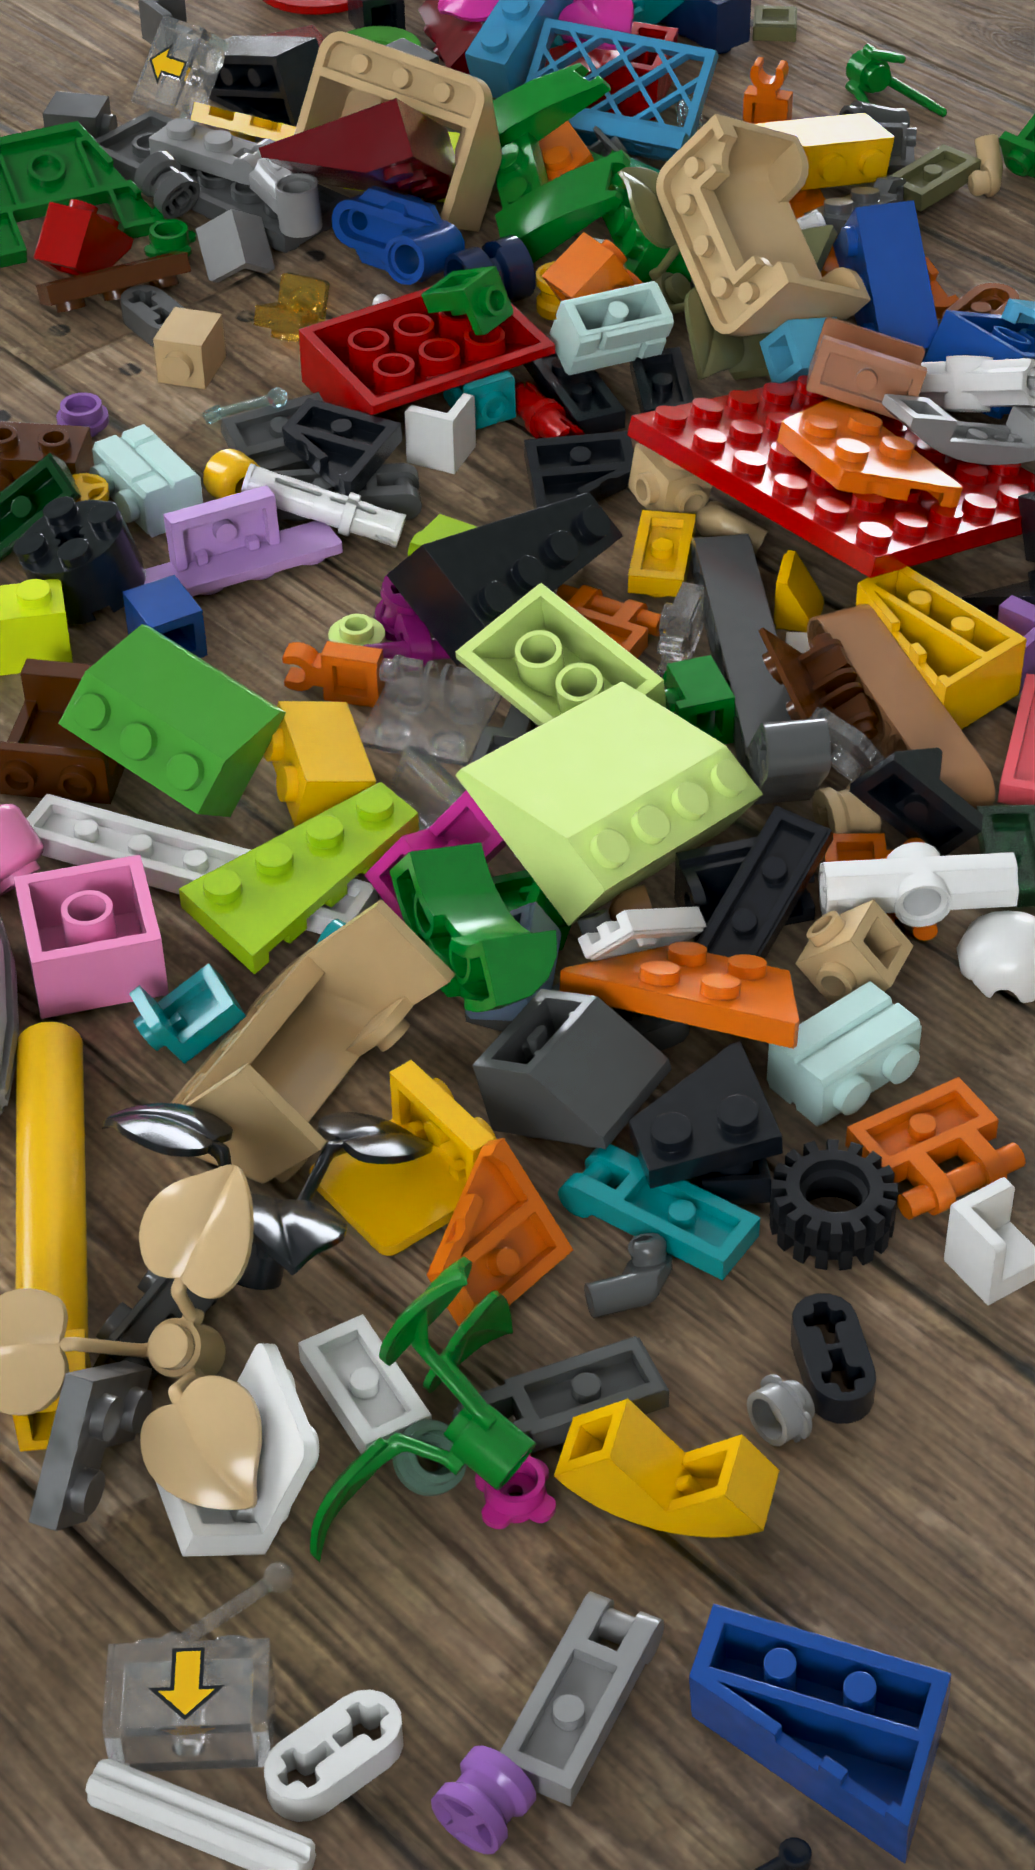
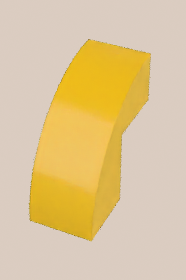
[554,1398,780,1538]

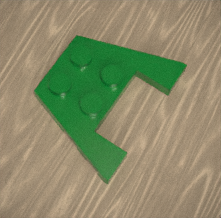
[0,121,164,268]

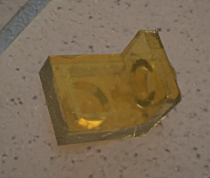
[253,273,330,342]

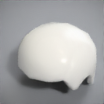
[957,911,1035,1003]

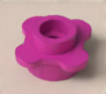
[475,1456,556,1529]

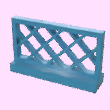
[526,17,719,162]

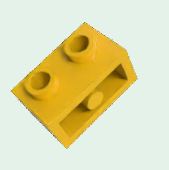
[264,701,377,827]

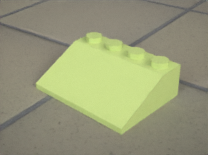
[455,681,763,926]

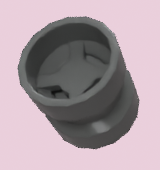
[134,151,200,219]

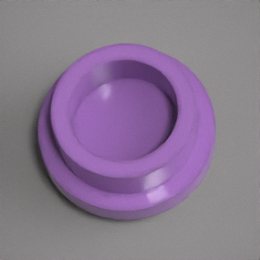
[56,393,109,438]

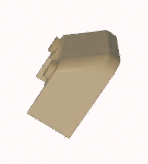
[294,31,502,232]
[170,899,455,1184]

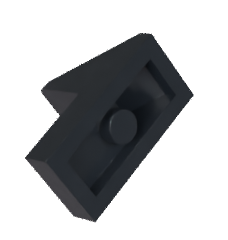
[849,747,983,856]

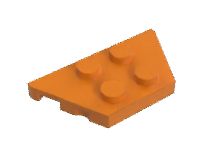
[777,398,963,508]
[559,941,799,1049]

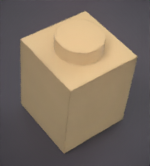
[153,307,226,390]

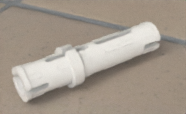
[241,463,407,548]

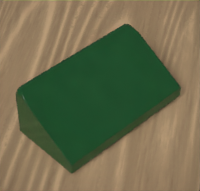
[0,453,82,561]

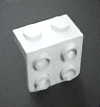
[155,1343,319,1557]

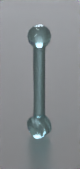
[202,387,288,424]

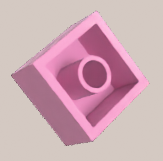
[14,855,169,1019]

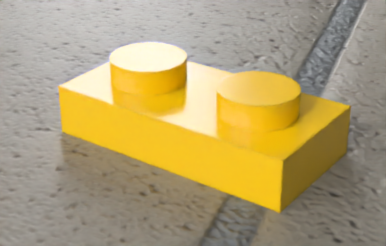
[628,510,696,597]

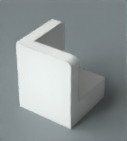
[405,393,476,474]
[944,1177,1035,1306]

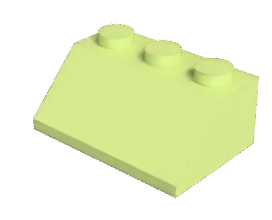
[455,583,666,726]

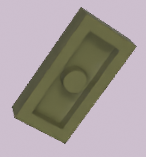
[890,144,981,212]

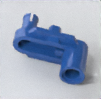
[331,186,465,285]

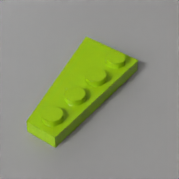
[179,782,419,975]

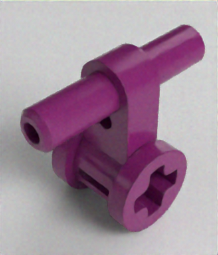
[363,571,451,669]

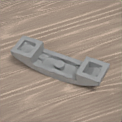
[881,394,1035,465]

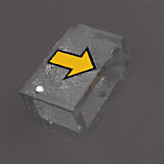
[131,15,229,125]
[102,1635,275,1772]

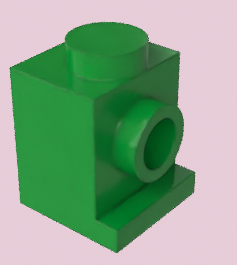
[663,655,735,744]

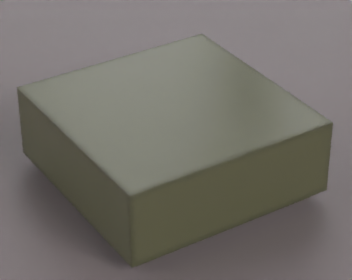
[752,5,798,42]

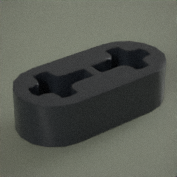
[791,1293,876,1424]

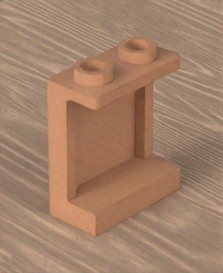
[806,317,927,420]

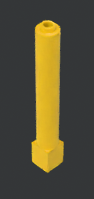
[12,1022,92,1452]

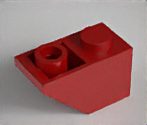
[33,199,134,276]

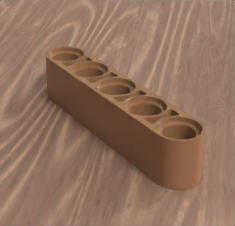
[807,604,995,811]

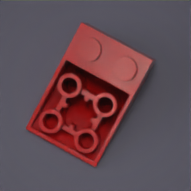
[544,21,678,121]

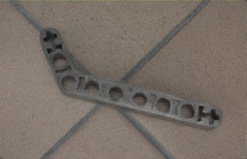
[691,534,831,805]

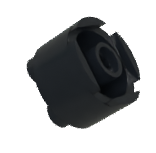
[13,496,146,625]

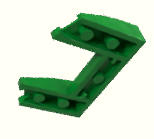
[493,63,631,263]

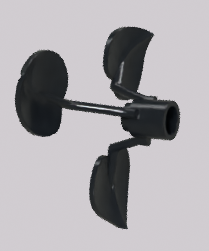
[102,1102,433,1290]

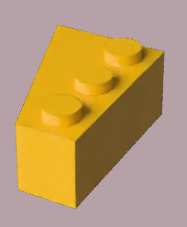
[856,566,1027,730]

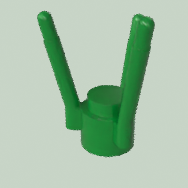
[845,44,947,117]

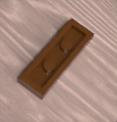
[36,251,191,313]

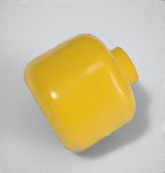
[203,448,260,499]

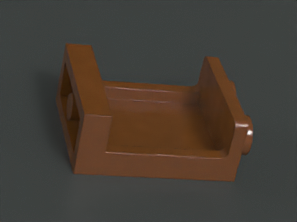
[0,659,125,805]

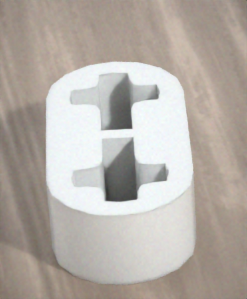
[264,1689,404,1822]

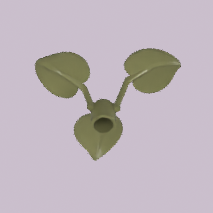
[617,167,745,380]

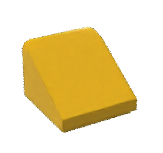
[774,550,824,632]

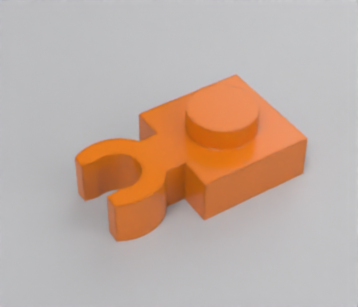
[743,57,793,124]
[282,641,385,709]

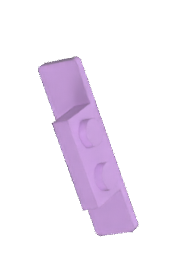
[144,485,343,596]

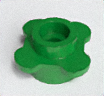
[144,219,196,257]

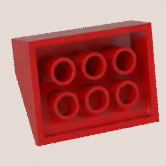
[298,286,555,415]

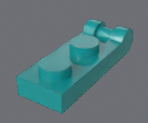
[558,1144,760,1281]

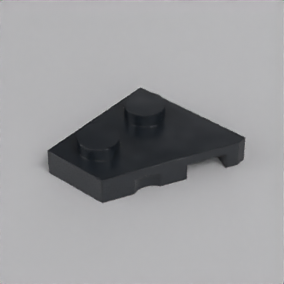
[524,431,634,509]

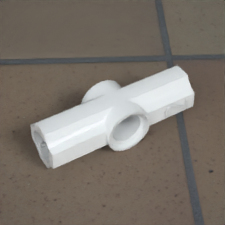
[918,355,1035,412]
[818,842,1019,927]

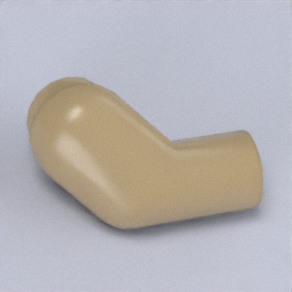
[968,134,1003,198]

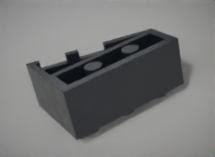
[194,35,319,126]

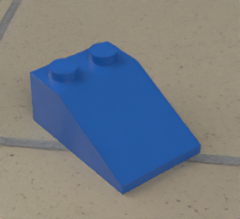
[923,310,1035,419]

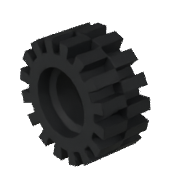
[769,1139,898,1271]

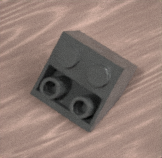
[473,989,672,1149]

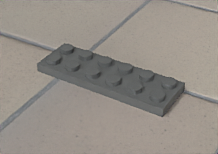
[95,110,349,253]

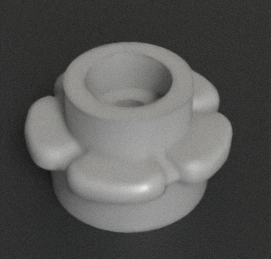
[747,1374,815,1446]

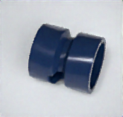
[444,235,536,303]

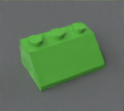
[58,624,286,817]

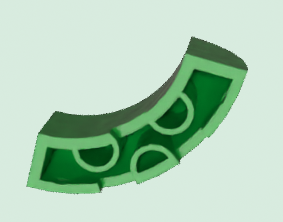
[390,842,557,1012]

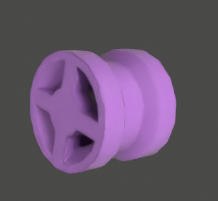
[431,1746,536,1854]

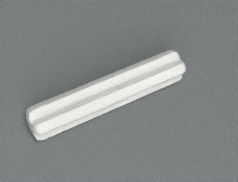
[85,1759,316,1870]

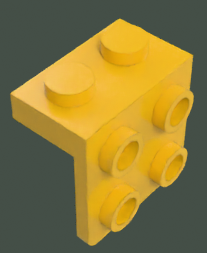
[309,1060,497,1256]

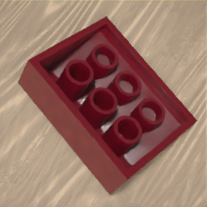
[259,98,456,202]

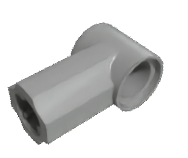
[249,158,323,238]

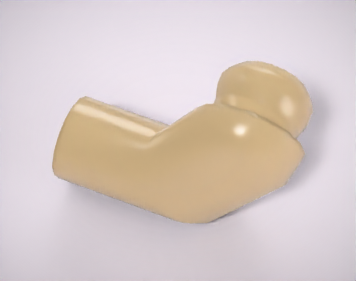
[696,501,768,555]

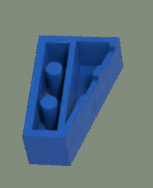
[833,200,939,362]
[689,1604,951,1864]

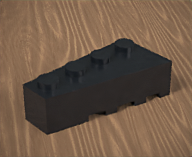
[387,492,623,666]

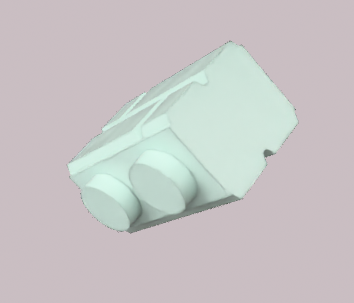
[549,281,674,375]
[90,424,203,538]
[767,981,922,1127]

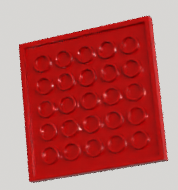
[627,375,1035,578]

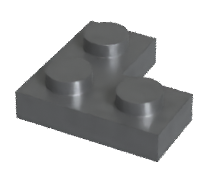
[28,1360,153,1531]

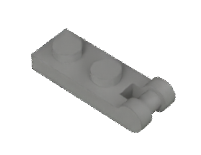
[148,118,275,185]
[500,1591,664,1807]

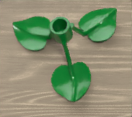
[310,1256,536,1562]

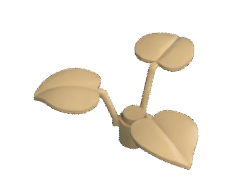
[0,1164,262,1510]

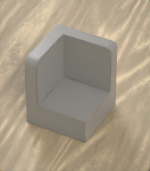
[195,209,275,283]

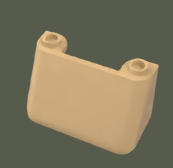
[656,114,871,337]

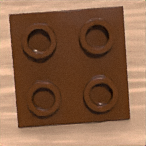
[758,628,879,759]

